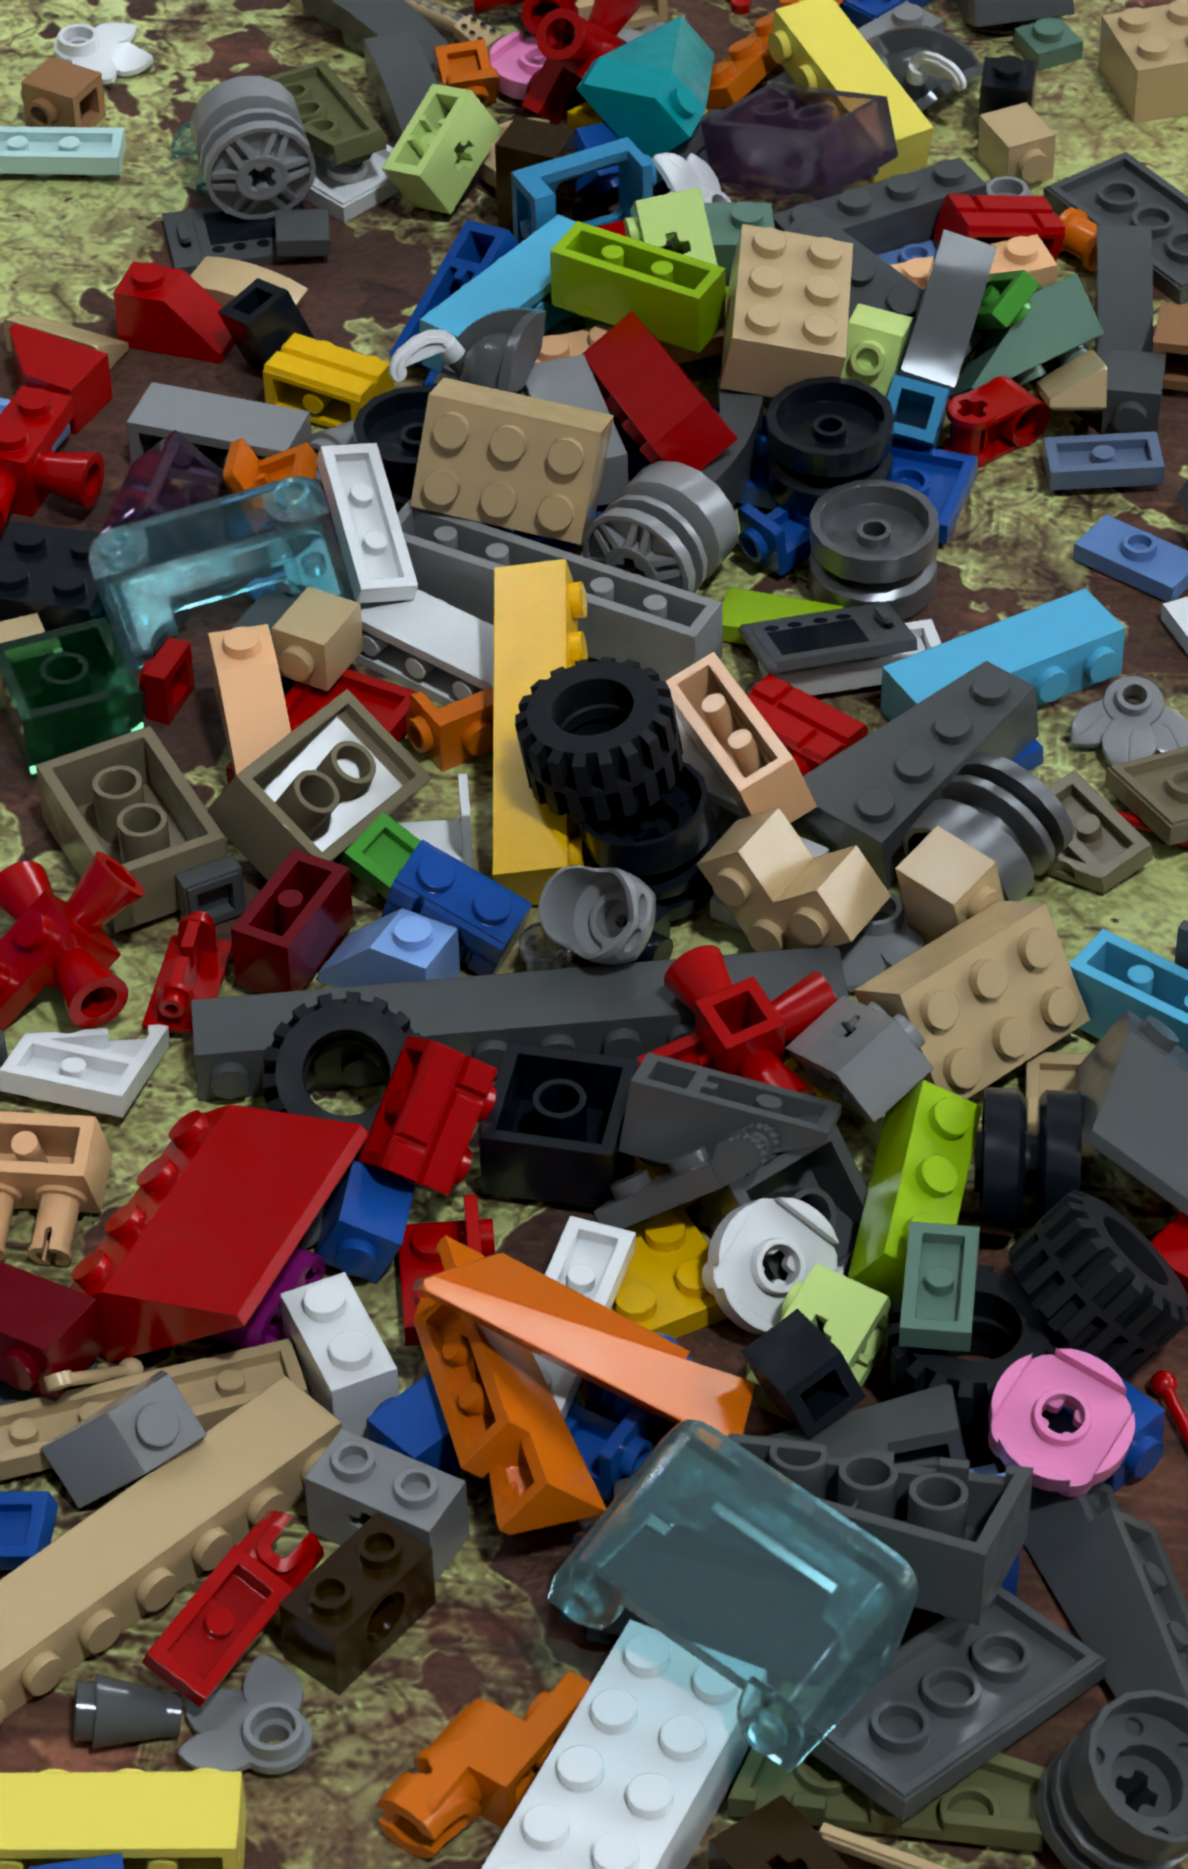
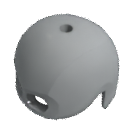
[538,865,656,965]

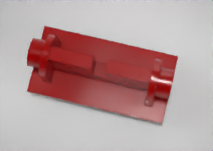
[142,911,233,1034]

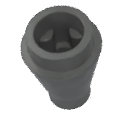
[73,1673,182,1749]

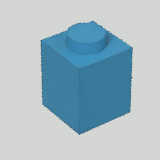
[887,374,949,449]

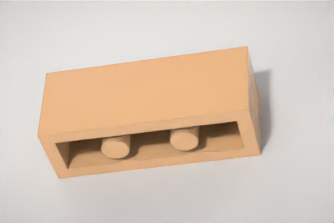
[666,652,817,823]

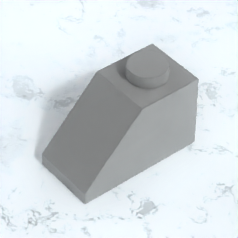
[40,1370,207,1508]

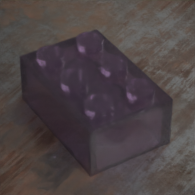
[700,83,898,201]

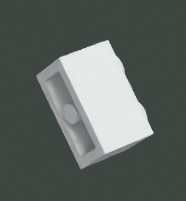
[280,1272,399,1437]

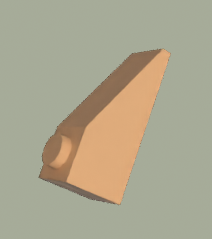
[208,624,291,776]

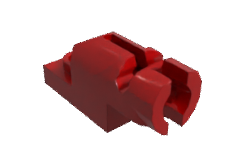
[141,1510,324,1709]

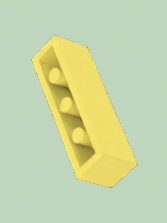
[768,0,934,184]
[0,1768,247,1869]

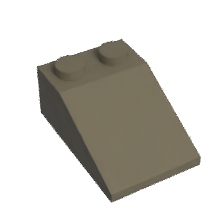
[207,689,432,881]

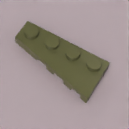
[267,59,387,165]
[728,1682,1046,1852]

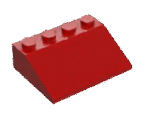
[70,1104,369,1363]

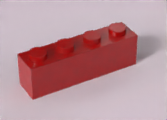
[581,311,738,471]

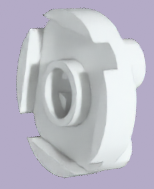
[702,1197,843,1335]

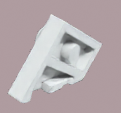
[0,1024,169,1118]

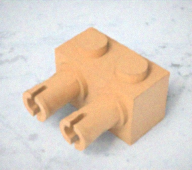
[0,1111,113,1266]

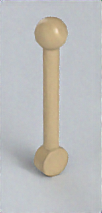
[44,1357,144,1392]

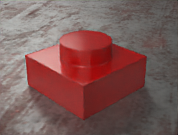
[139,637,195,725]

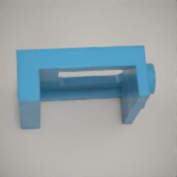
[511,137,657,244]

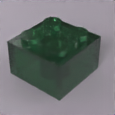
[0,617,145,775]

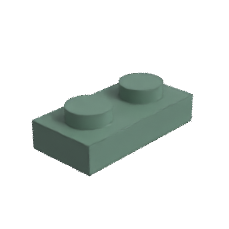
[899,1221,980,1352]

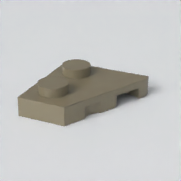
[1044,770,1153,893]

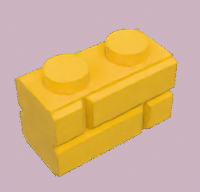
[263,333,395,429]

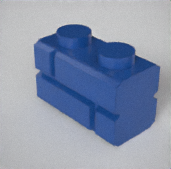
[381,840,533,975]

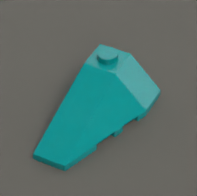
[576,16,715,159]

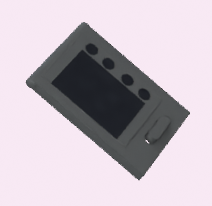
[162,203,312,275]
[738,601,918,674]

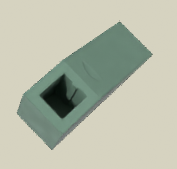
[949,273,1105,400]

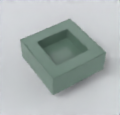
[1013,16,1083,71]

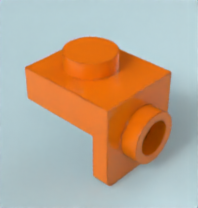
[433,39,499,106]
[223,438,318,516]
[406,687,494,772]

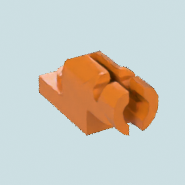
[377,1670,592,1859]

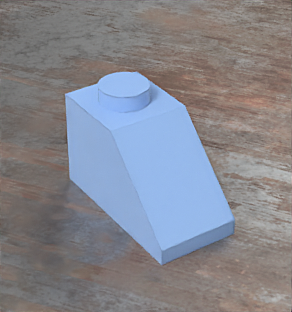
[318,908,460,988]

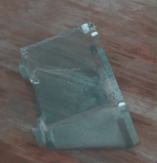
[89,476,356,673]
[547,1419,919,1773]

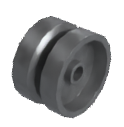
[808,479,939,620]

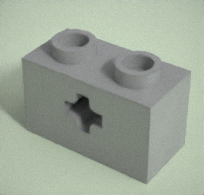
[785,995,934,1123]
[304,1428,469,1583]

